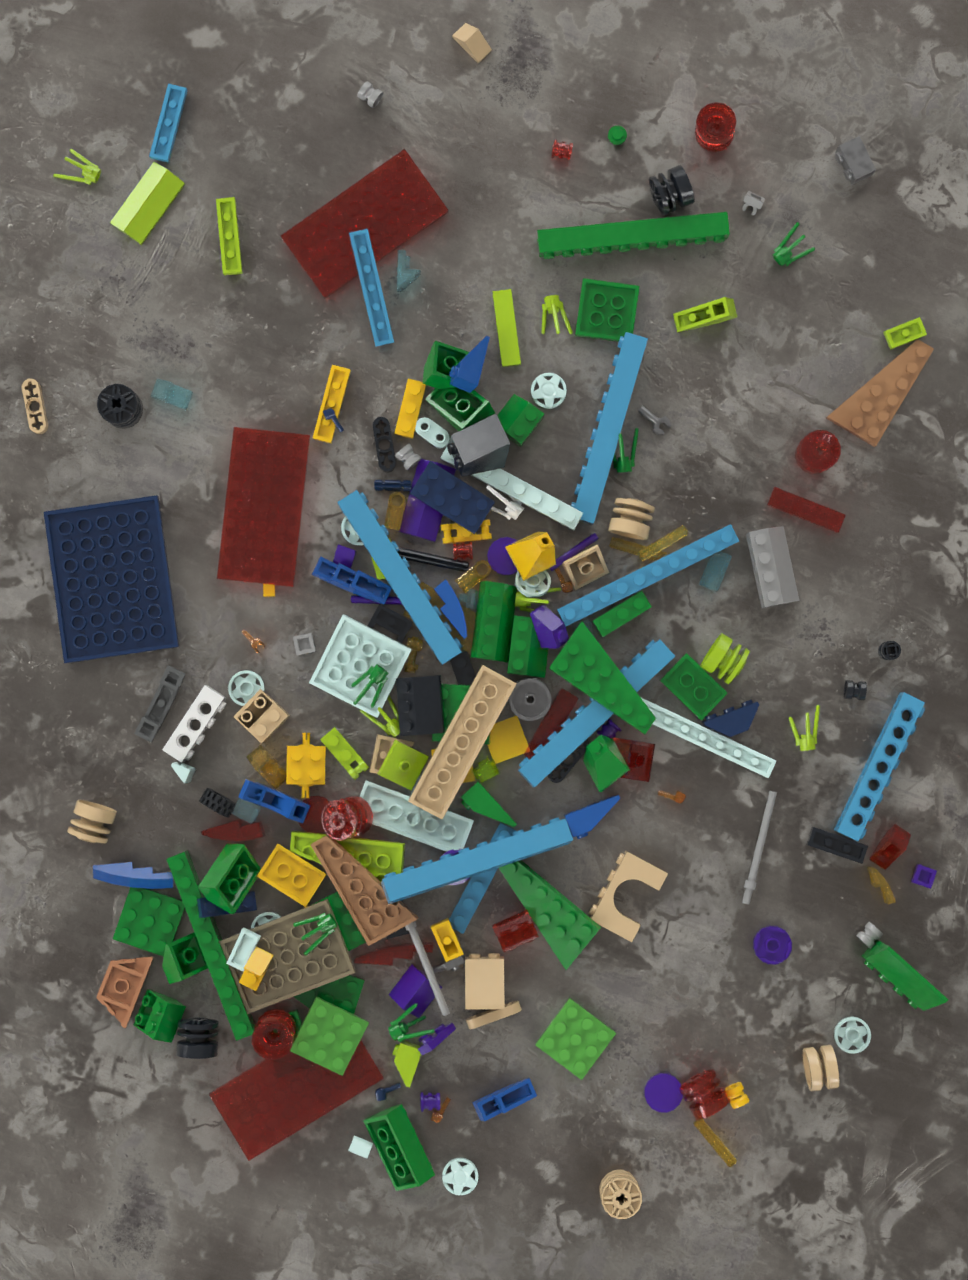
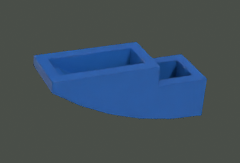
[434,580,467,639]
[472,1078,537,1122]

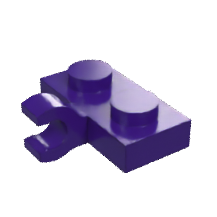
[418,1022,456,1055]

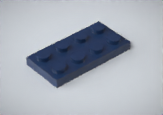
[410,461,495,535]

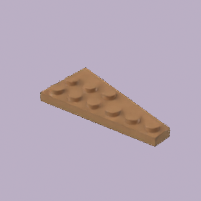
[826,339,934,447]
[310,834,419,946]

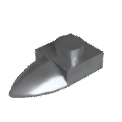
[432,955,465,973]

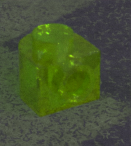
[473,758,500,783]

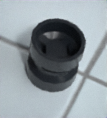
[878,641,901,660]
[844,680,867,700]

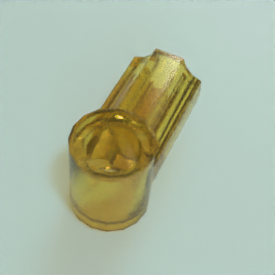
[384,492,407,531]
[455,560,491,593]

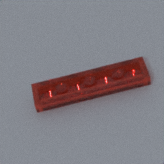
[767,487,846,533]
[523,688,579,758]

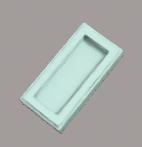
[226,928,261,972]

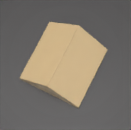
[562,545,609,590]

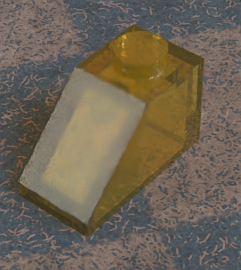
[247,745,286,789]

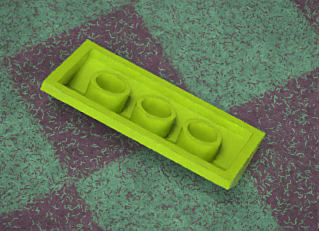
[110,162,185,245]

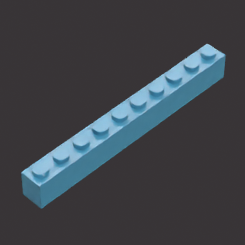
[571,332,648,524]
[337,490,462,665]
[557,524,739,627]
[517,639,675,787]
[381,817,573,905]

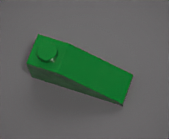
[461,781,517,827]

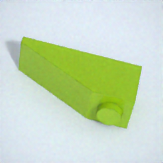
[673,297,737,333]

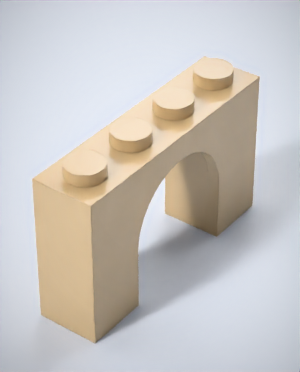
[589,850,668,942]

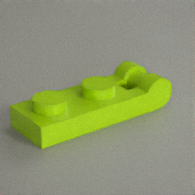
[320,727,370,780]

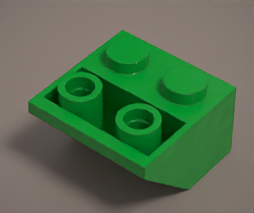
[133,989,186,1043]

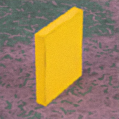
[263,583,275,597]

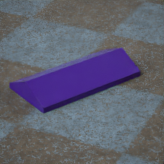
[398,459,456,542]

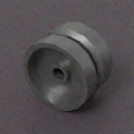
[509,677,552,721]

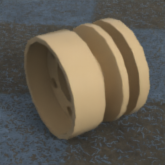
[608,498,655,540]
[67,800,117,843]
[599,1170,642,1219]

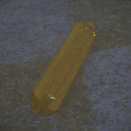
[638,525,688,561]
[693,1117,737,1167]

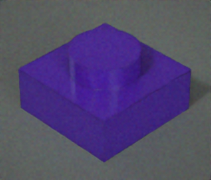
[911,864,937,889]

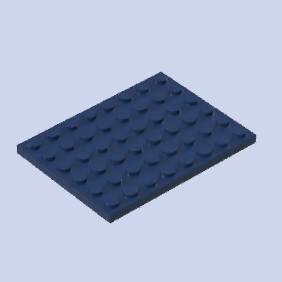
[44,495,179,663]

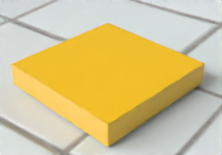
[488,716,530,764]

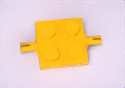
[286,733,326,799]

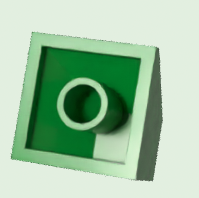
[422,341,469,389]
[583,735,630,792]
[162,932,208,984]

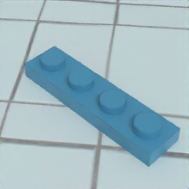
[149,84,188,163]

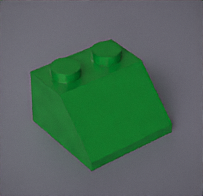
[497,394,544,447]

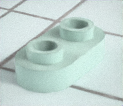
[415,417,450,449]

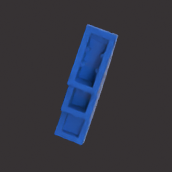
[311,557,392,605]
[93,862,173,889]

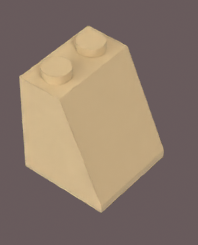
[465,953,505,1009]

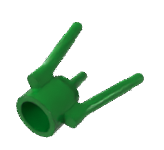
[772,222,815,266]
[613,428,639,473]
[351,664,389,708]
[293,912,338,955]
[388,1003,435,1042]

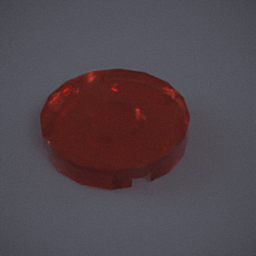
[298,795,335,834]

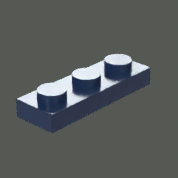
[197,891,257,918]

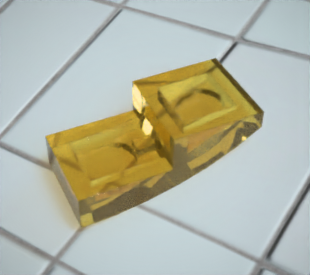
[867,866,896,904]

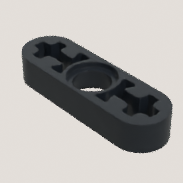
[373,417,396,473]
[548,739,589,783]

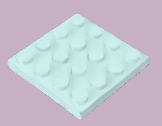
[309,614,412,718]

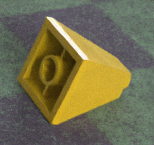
[505,531,556,581]

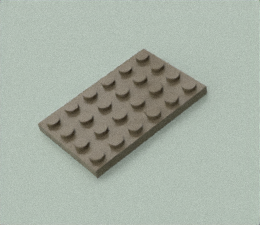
[219,899,356,1014]

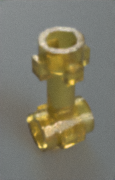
[403,636,423,673]

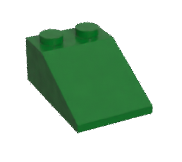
[425,387,495,431]

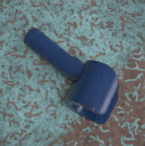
[323,408,344,433]
[375,1083,401,1101]

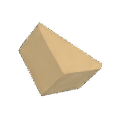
[452,23,492,64]

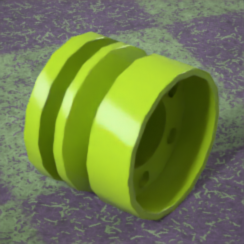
[700,633,750,684]

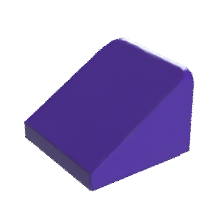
[333,545,357,569]

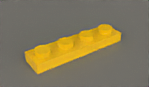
[313,365,351,444]

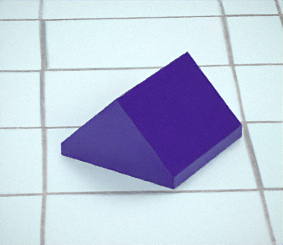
[389,964,442,1018]

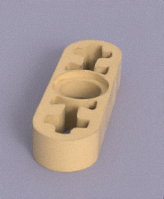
[22,379,48,434]
[466,1000,522,1029]

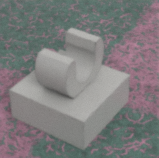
[742,191,765,215]

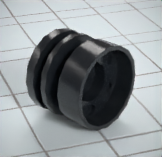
[649,165,695,215]
[97,384,143,429]
[176,1017,219,1059]

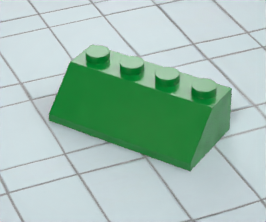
[470,581,517,663]
[363,1104,435,1191]

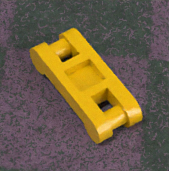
[441,520,492,544]

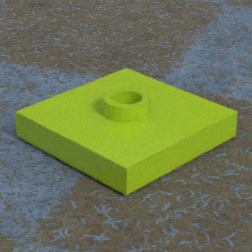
[377,740,429,790]

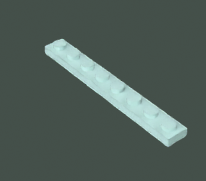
[441,447,583,530]
[641,698,776,778]

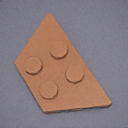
[96,956,154,1028]

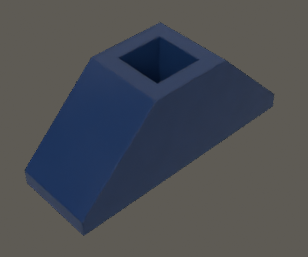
[702,699,759,737]

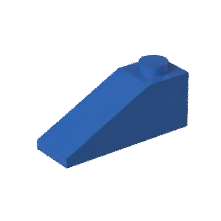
[449,336,490,393]
[564,794,620,839]

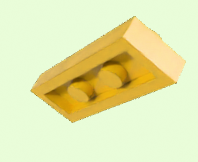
[394,379,426,439]

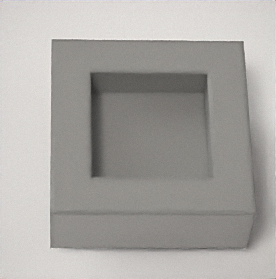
[293,633,316,656]

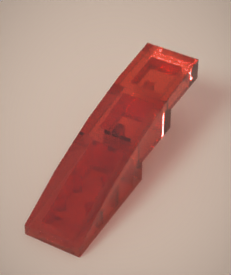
[354,942,434,966]

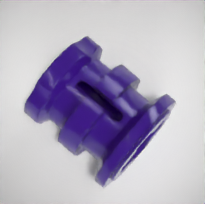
[596,719,622,738]
[420,1092,440,1112]

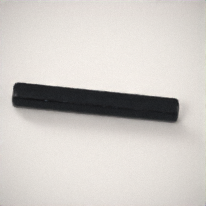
[398,547,469,572]

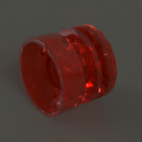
[695,102,737,152]
[795,430,841,474]
[321,796,373,841]
[252,1009,296,1060]
[679,1069,731,1120]

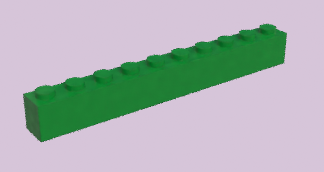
[537,212,730,259]
[166,850,257,1041]

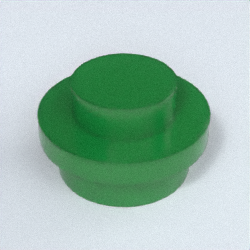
[608,125,627,145]

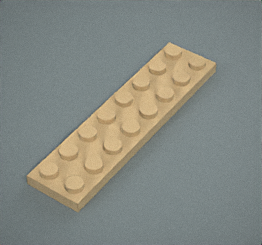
[408,665,517,819]

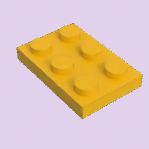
[257,844,327,907]

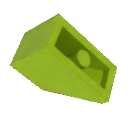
[392,1040,421,1088]

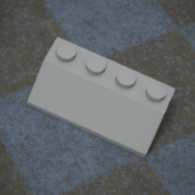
[746,526,799,608]

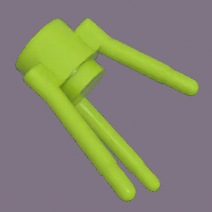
[53,149,101,185]
[541,295,573,334]
[515,587,561,613]
[360,695,400,738]
[789,705,820,751]

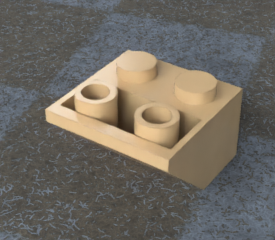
[234,689,290,744]

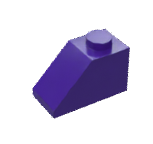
[530,605,569,649]

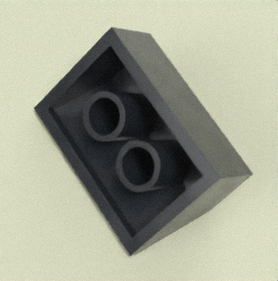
[396,675,445,736]

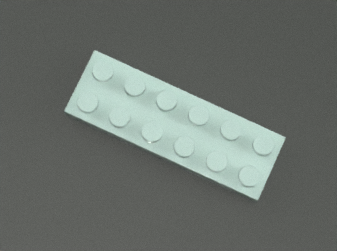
[352,780,474,852]

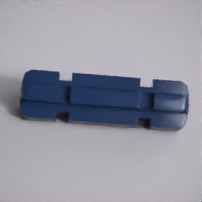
[374,480,412,491]

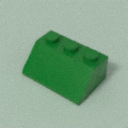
[507,615,549,678]
[198,843,261,914]

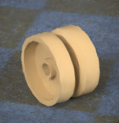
[803,1045,839,1092]

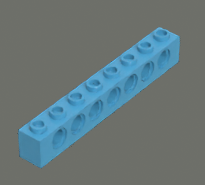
[834,692,925,841]

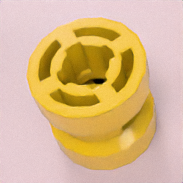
[724,1082,750,1109]

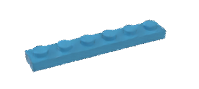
[349,229,394,347]
[449,822,516,934]

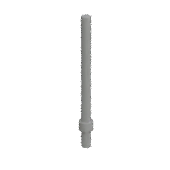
[742,791,777,905]
[405,905,450,1016]

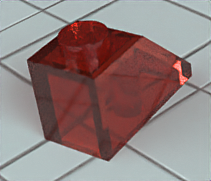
[869,824,911,870]

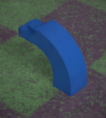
[238,779,310,823]

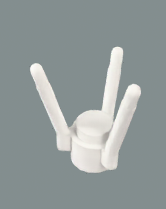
[487,485,524,520]

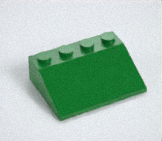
[861,940,949,1011]

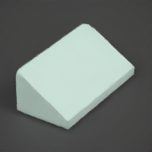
[171,761,196,783]

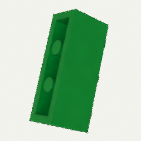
[592,591,652,638]

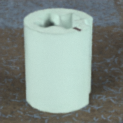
[348,1135,373,1158]

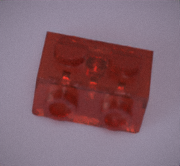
[492,910,539,952]

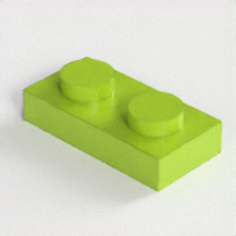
[883,317,927,350]

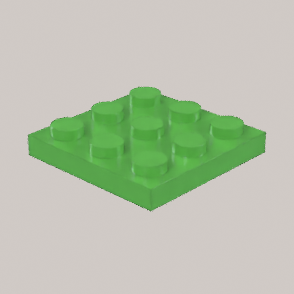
[290,997,369,1076]
[535,997,616,1080]

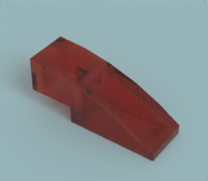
[201,819,265,841]

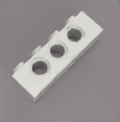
[162,685,227,763]

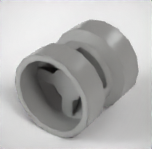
[357,81,383,108]
[395,444,422,471]
[856,921,884,949]

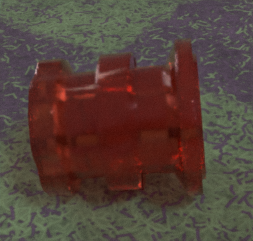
[551,139,573,160]
[453,541,473,560]

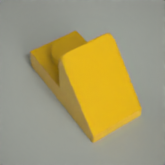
[431,918,464,962]
[239,946,274,991]

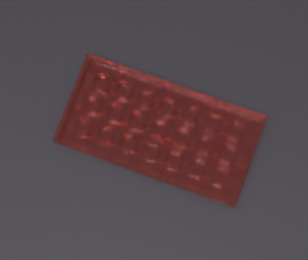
[281,149,449,299]
[217,427,310,587]
[209,1040,384,1161]

